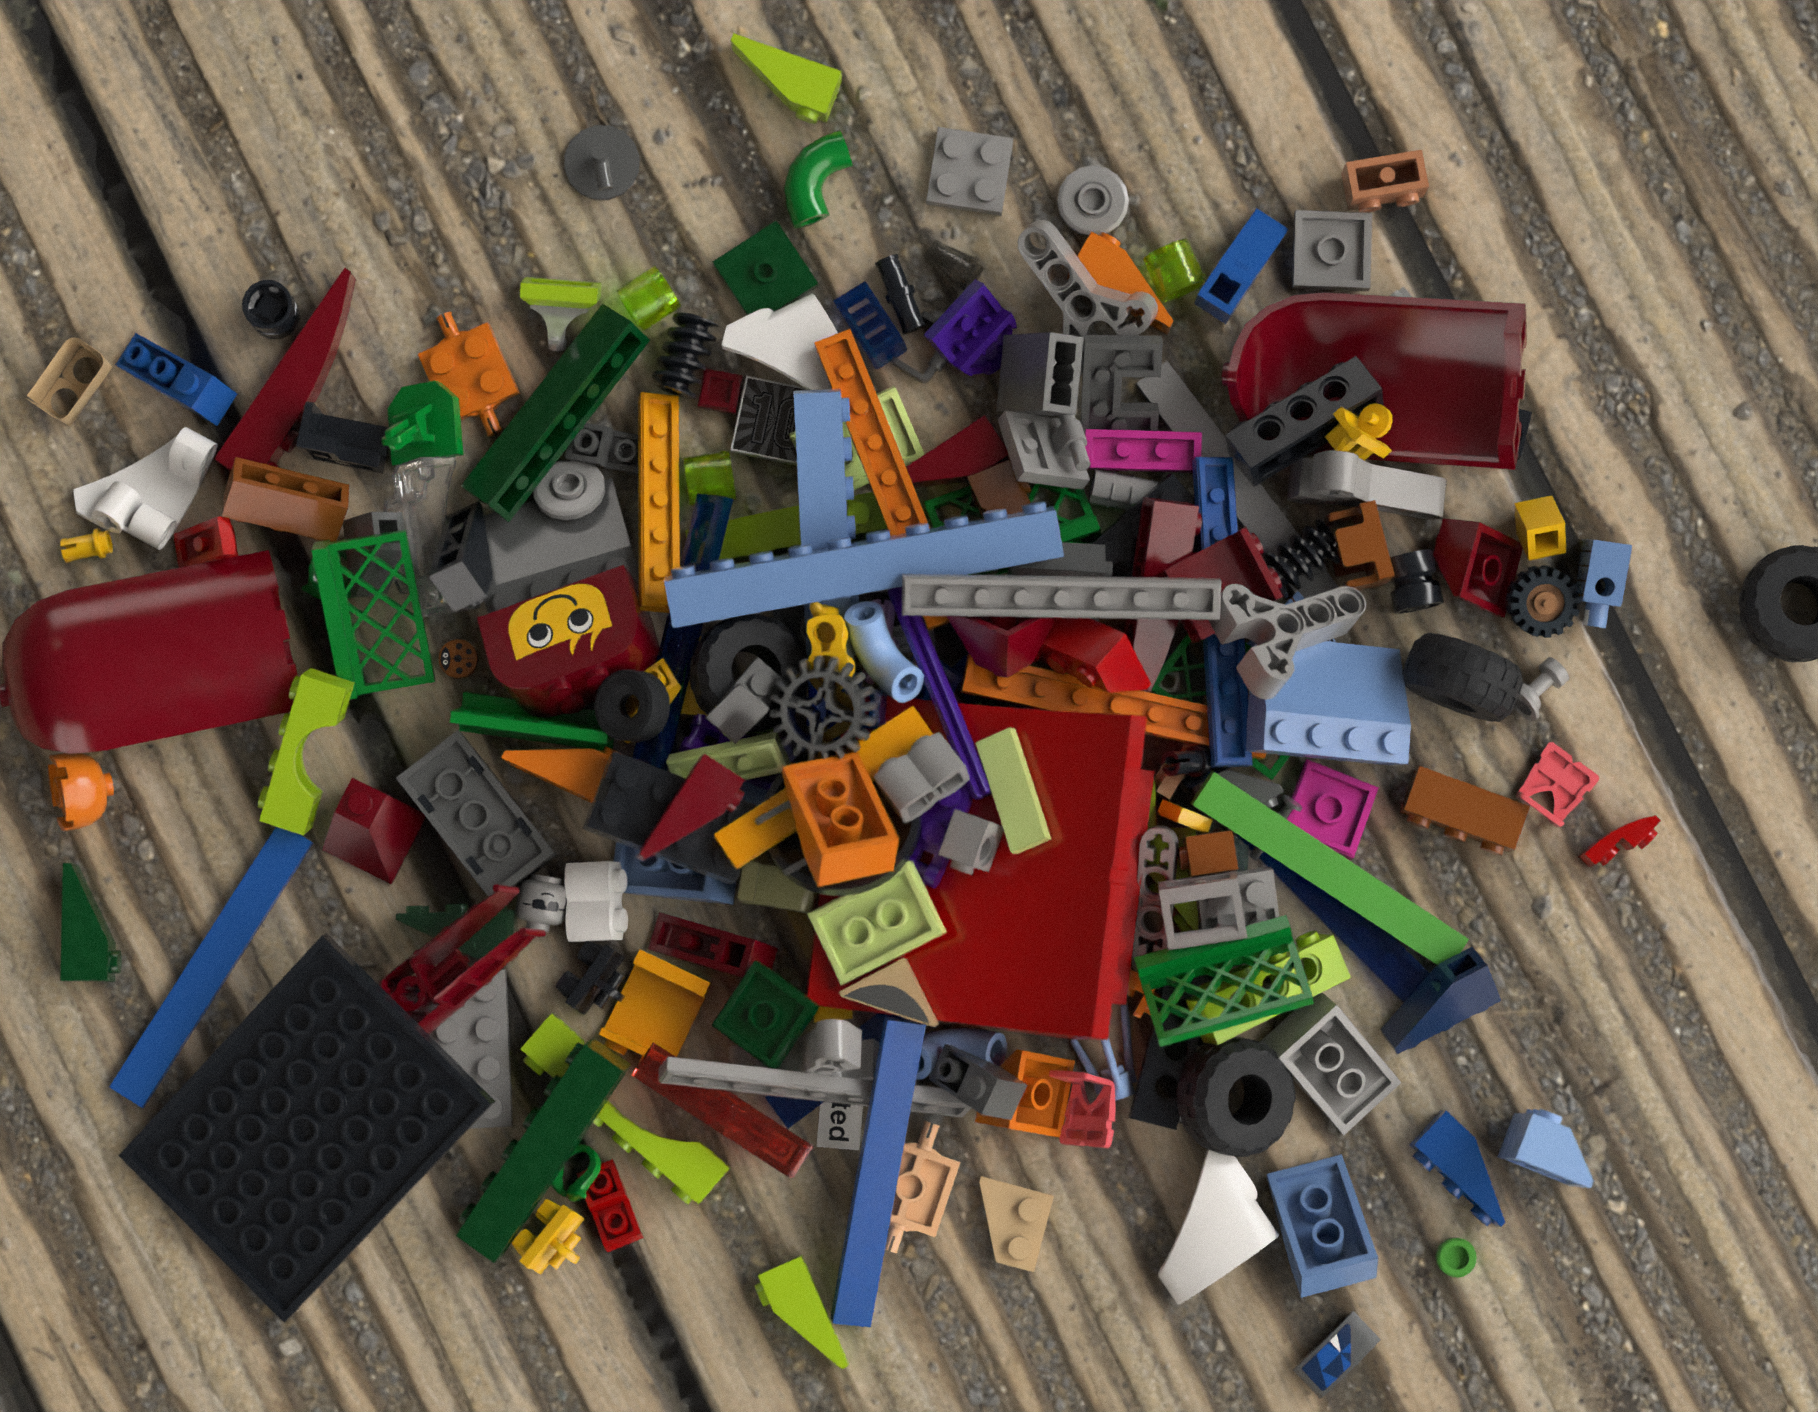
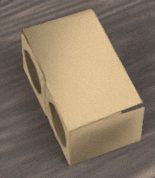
[26,338,112,427]

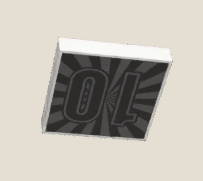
[731,376,807,466]

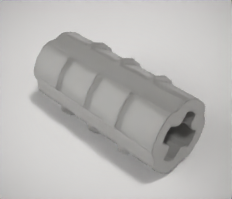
[1088,469,1159,512]

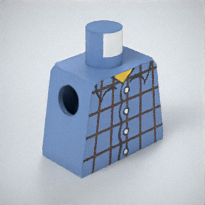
[1576,539,1632,628]

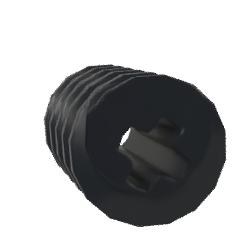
[652,312,720,399]
[1264,518,1340,599]

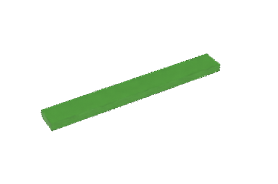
[1190,771,1469,965]

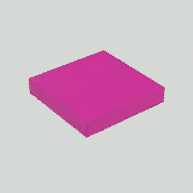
[1287,759,1379,861]

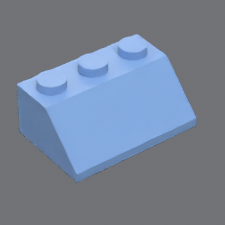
[1497,1109,1594,1189]

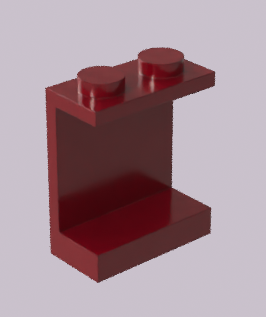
[1156,527,1283,644]

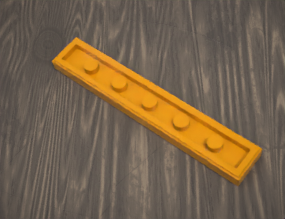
[638,392,680,613]
[714,706,933,870]

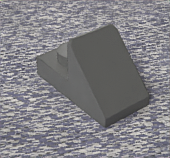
[705,657,782,744]

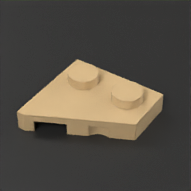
[979,1176,1054,1272]

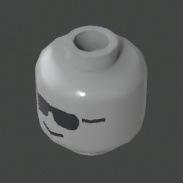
[515,874,567,932]

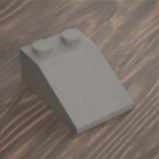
[1260,993,1401,1135]

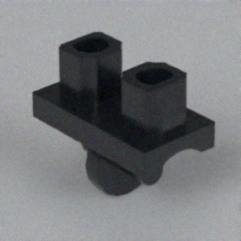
[555,941,625,1015]

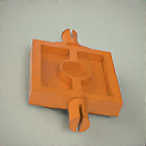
[418,312,520,437]

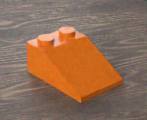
[501,746,619,803]
[782,751,899,887]

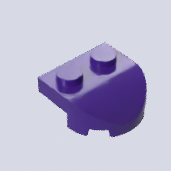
[924,279,1017,376]

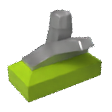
[520,277,601,351]

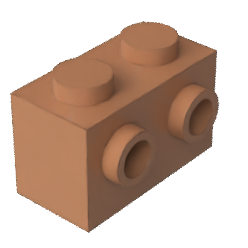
[1341,150,1429,213]

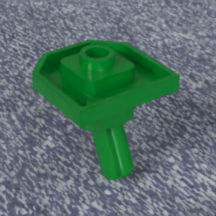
[381,381,464,467]

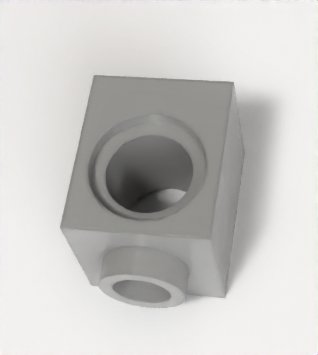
[939,809,1004,875]

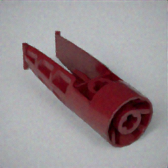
[378,884,546,1034]

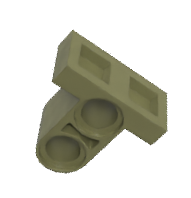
[737,861,819,914]

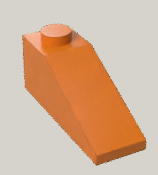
[1067,231,1174,334]

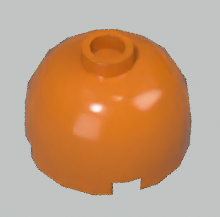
[48,753,114,831]

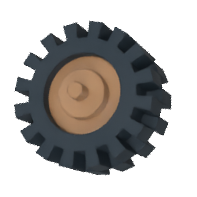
[1506,565,1581,638]

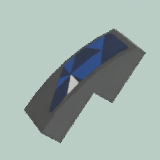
[1293,1311,1381,1398]

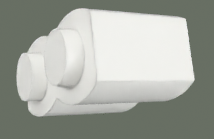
[565,861,628,942]

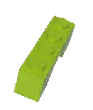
[257,668,355,836]

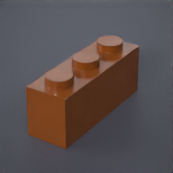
[222,457,350,542]
[1399,766,1530,856]

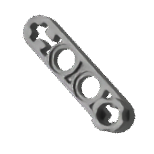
[1132,825,1178,972]

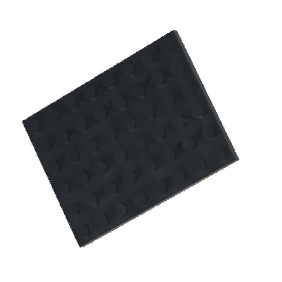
[119,933,495,1322]

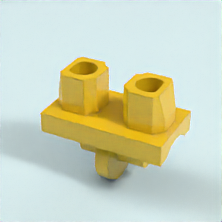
[1325,403,1392,461]
[512,1199,585,1275]

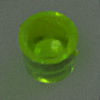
[1143,239,1207,302]
[616,265,681,332]
[683,450,737,507]

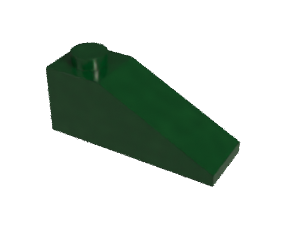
[60,863,122,982]

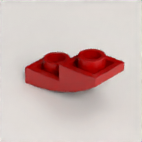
[1578,815,1661,867]
[577,1159,644,1253]

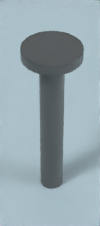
[1249,795,1302,861]

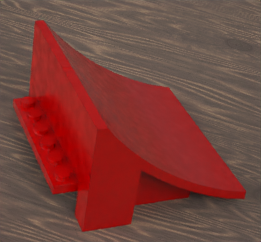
[805,691,1154,1040]

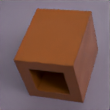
[1178,830,1238,878]

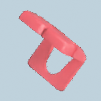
[1516,742,1599,827]
[1049,1070,1116,1148]

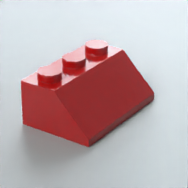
[1033,618,1151,693]

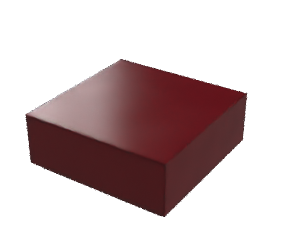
[698,369,743,415]

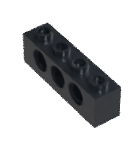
[1225,356,1384,487]
[1128,975,1214,1130]

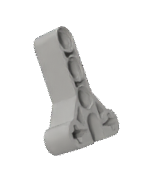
[1017,220,1158,375]
[1287,451,1447,519]
[1209,584,1366,700]
[728,1019,880,1080]

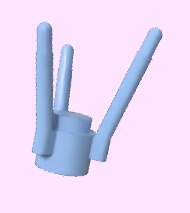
[1070,1003,1137,1101]

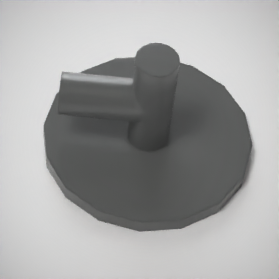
[564,125,640,200]

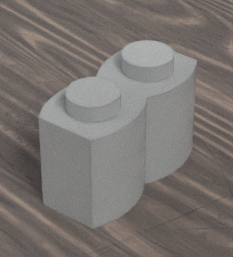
[874,732,970,823]

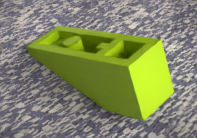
[731,33,842,124]
[754,1255,849,1369]

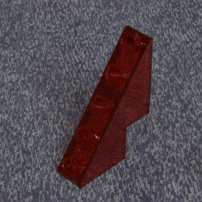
[631,1042,814,1179]

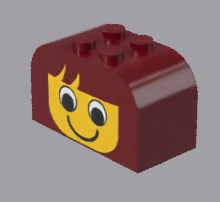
[477,565,660,718]

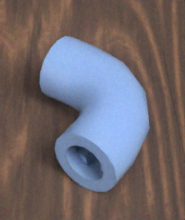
[844,601,924,702]
[916,1027,1007,1080]

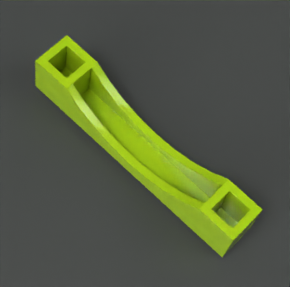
[521,1013,731,1205]

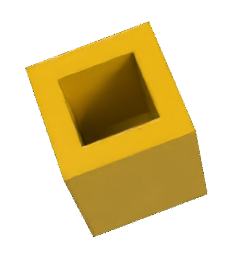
[1514,495,1566,561]

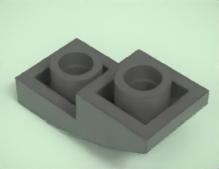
[565,423,638,476]

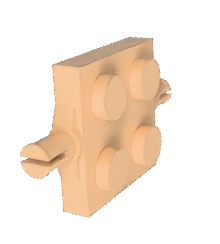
[885,1121,961,1253]

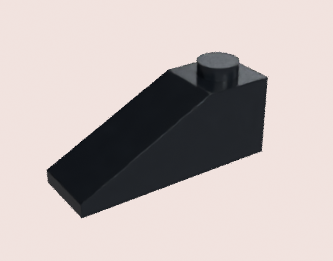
[429,501,492,612]

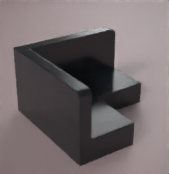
[296,401,389,474]

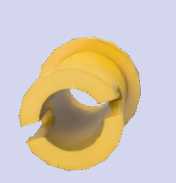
[60,528,113,563]

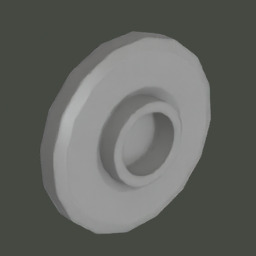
[1057,165,1129,236]
[534,459,606,520]

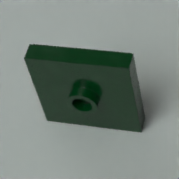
[712,220,819,315]
[711,960,820,1069]

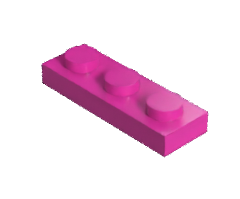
[1085,429,1202,473]

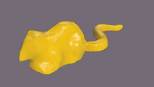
[807,602,855,760]

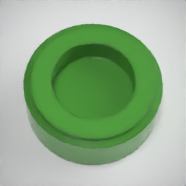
[1435,1237,1477,1277]

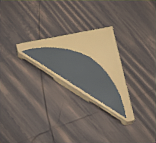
[840,958,939,1027]

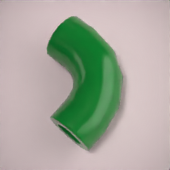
[784,130,853,228]

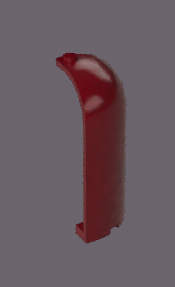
[1222,292,1527,470]
[0,550,298,754]

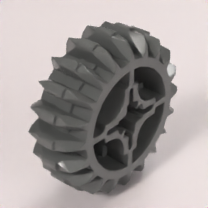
[769,655,877,761]

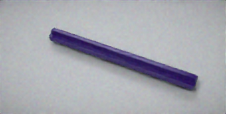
[888,586,992,800]

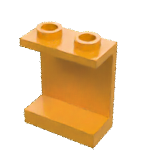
[599,949,712,1072]

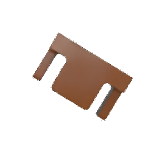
[1324,500,1395,590]

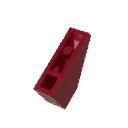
[906,415,1009,488]
[635,754,745,861]
[648,912,778,978]

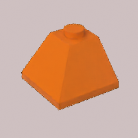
[975,1049,1075,1138]

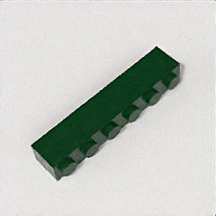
[461,304,650,522]
[456,1038,632,1263]

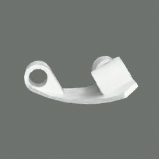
[721,293,838,390]
[73,427,218,550]
[1158,1150,1279,1305]

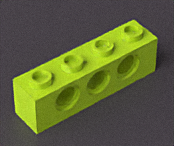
[1185,930,1351,1045]

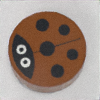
[439,639,479,679]

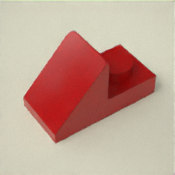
[173,516,238,568]

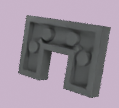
[1080,335,1163,433]

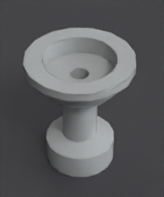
[1514,657,1569,721]

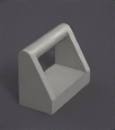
[1159,870,1247,950]

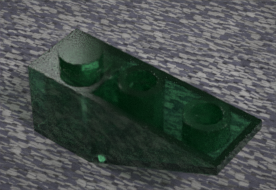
[396,904,518,960]

